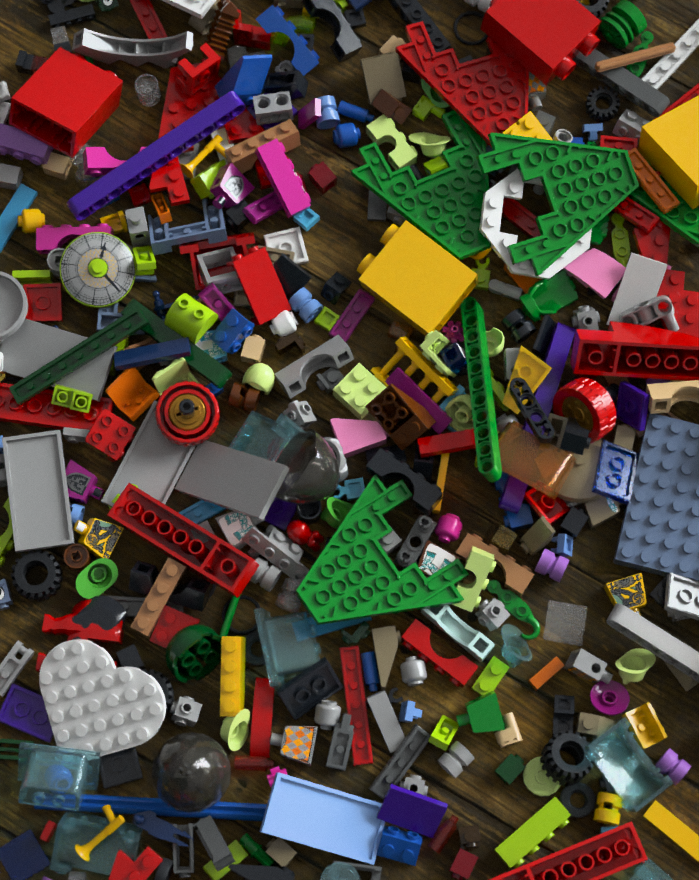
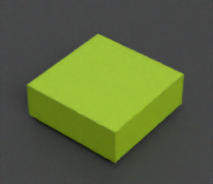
[314,306,340,332]

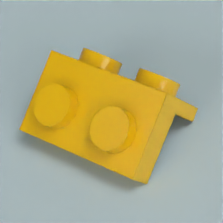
[622,702,667,751]

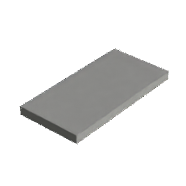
[0,319,118,402]
[101,400,195,507]
[2,430,75,553]
[175,440,289,521]

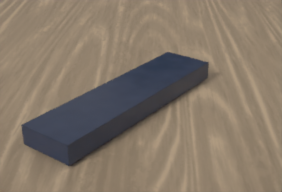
[114,337,191,371]

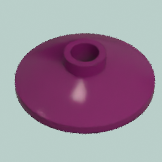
[590,680,630,716]

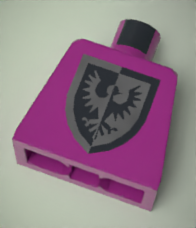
[210,163,255,209]
[66,460,104,504]

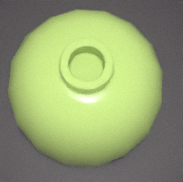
[445,394,474,431]

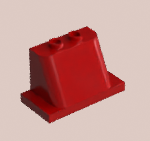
[179,232,255,290]

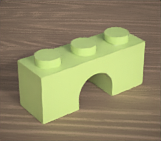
[366,114,418,170]
[452,546,496,612]

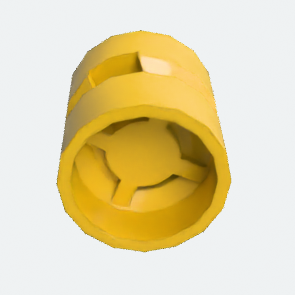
[593,792,624,826]

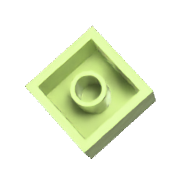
[333,363,387,420]

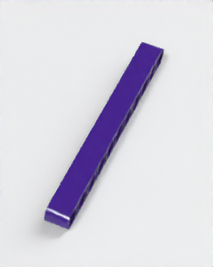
[66,91,246,221]
[498,322,576,514]

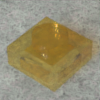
[491,524,518,552]

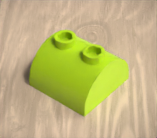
[164,293,218,344]

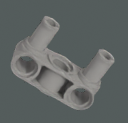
[619,295,680,331]

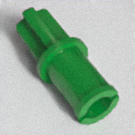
[238,833,274,866]

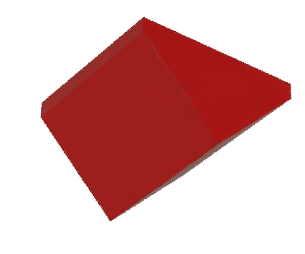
[523,482,570,525]

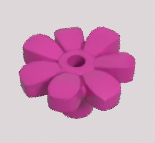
[442,321,464,344]

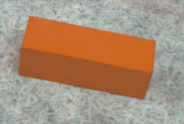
[151,192,172,224]
[528,656,565,691]

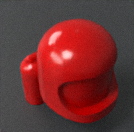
[287,520,324,552]

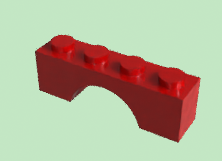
[401,619,478,688]

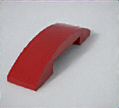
[249,677,276,758]

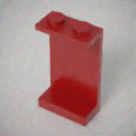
[226,245,292,325]

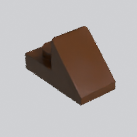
[371,88,412,125]

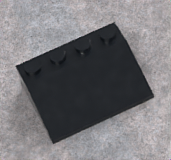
[228,864,296,880]

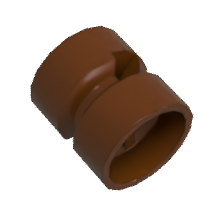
[228,382,261,413]
[63,543,92,574]

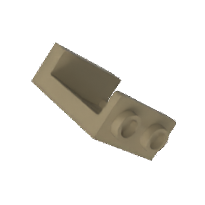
[359,51,406,105]

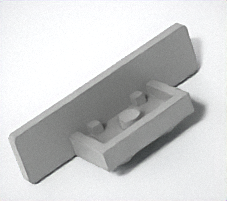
[242,526,310,585]

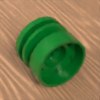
[599,0,647,50]

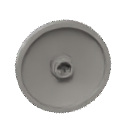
[0,271,28,341]

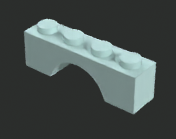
[421,605,495,662]

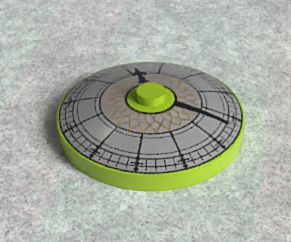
[60,232,136,308]

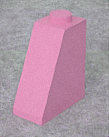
[330,418,389,458]

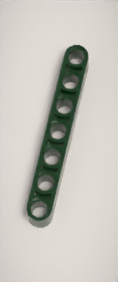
[120,298,233,389]

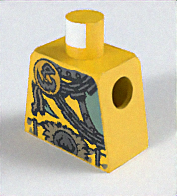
[73,518,124,559]
[604,573,647,616]

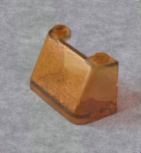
[498,420,577,500]

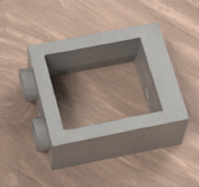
[196,246,243,294]

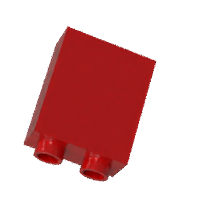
[480,0,601,86]
[9,47,123,158]

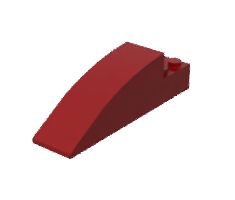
[570,321,699,381]
[107,483,260,598]
[489,821,648,880]

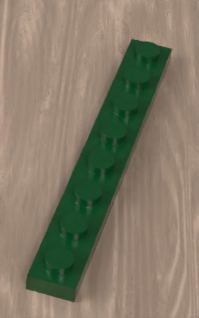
[9,307,149,405]

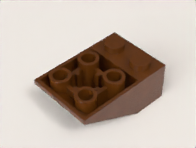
[365,383,436,450]

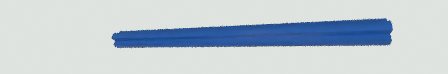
[34,792,267,821]

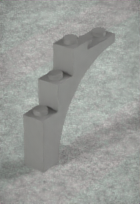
[72,28,193,69]

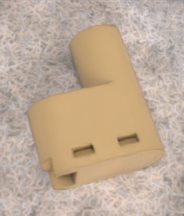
[494,712,523,748]

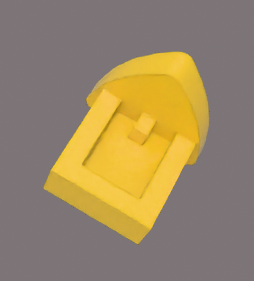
[100,210,128,235]

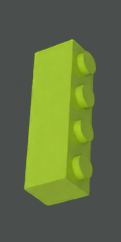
[493,797,571,869]

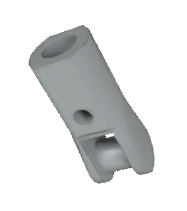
[488,279,523,302]

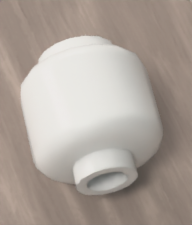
[269,310,299,337]

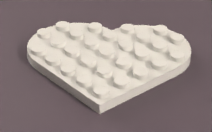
[39,639,166,766]

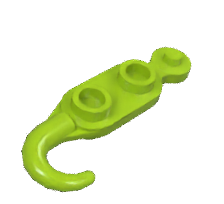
[611,213,630,268]

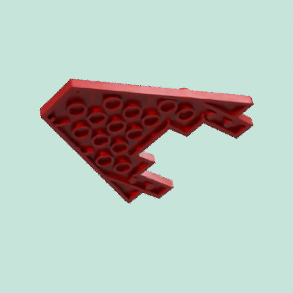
[395,0,529,148]

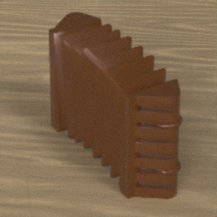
[202,0,240,61]

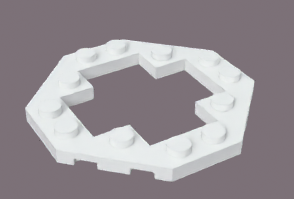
[479,169,592,280]

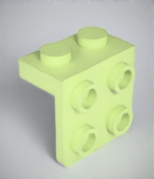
[420,329,456,378]
[152,357,199,395]

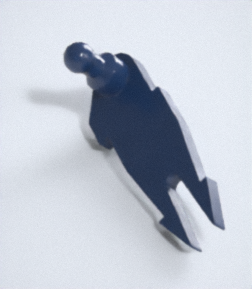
[152,290,200,321]
[133,810,194,847]

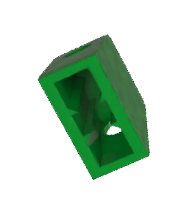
[456,691,505,733]

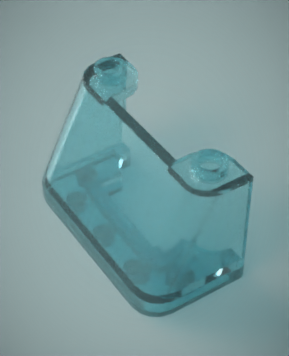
[584,717,673,813]
[50,811,143,875]

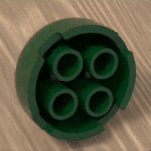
[165,624,221,683]

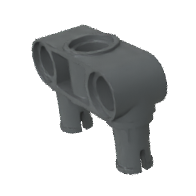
[393,514,437,569]

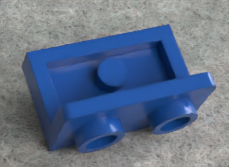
[210,308,255,354]
[377,826,423,866]

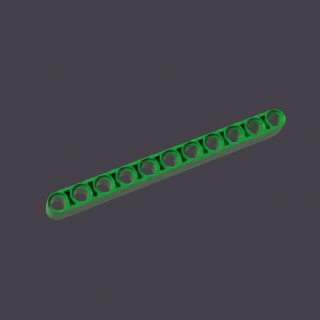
[461,297,502,483]

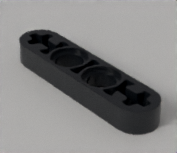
[509,378,554,444]

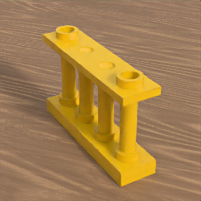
[370,336,459,404]

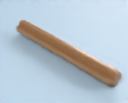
[594,42,676,73]

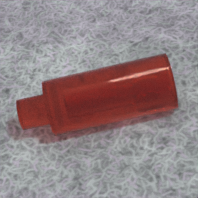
[234,755,275,771]
[428,815,459,854]

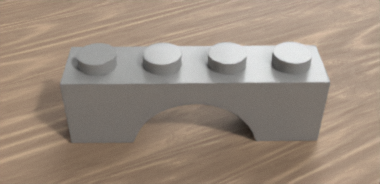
[274,335,354,399]

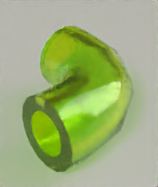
[271,15,317,46]

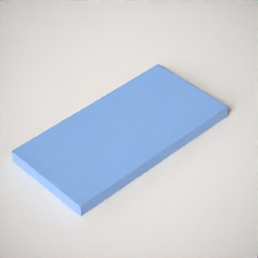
[260,772,385,865]

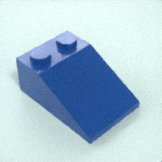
[215,54,273,105]

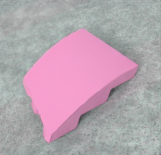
[562,248,626,299]

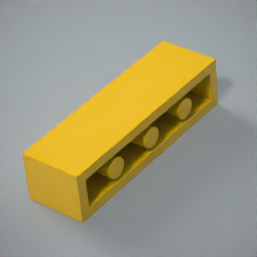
[220,636,246,717]

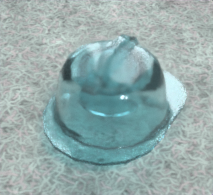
[500,624,533,668]

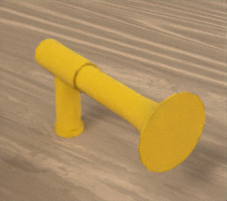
[180,134,226,179]
[75,805,125,861]

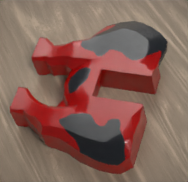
[36,595,126,673]

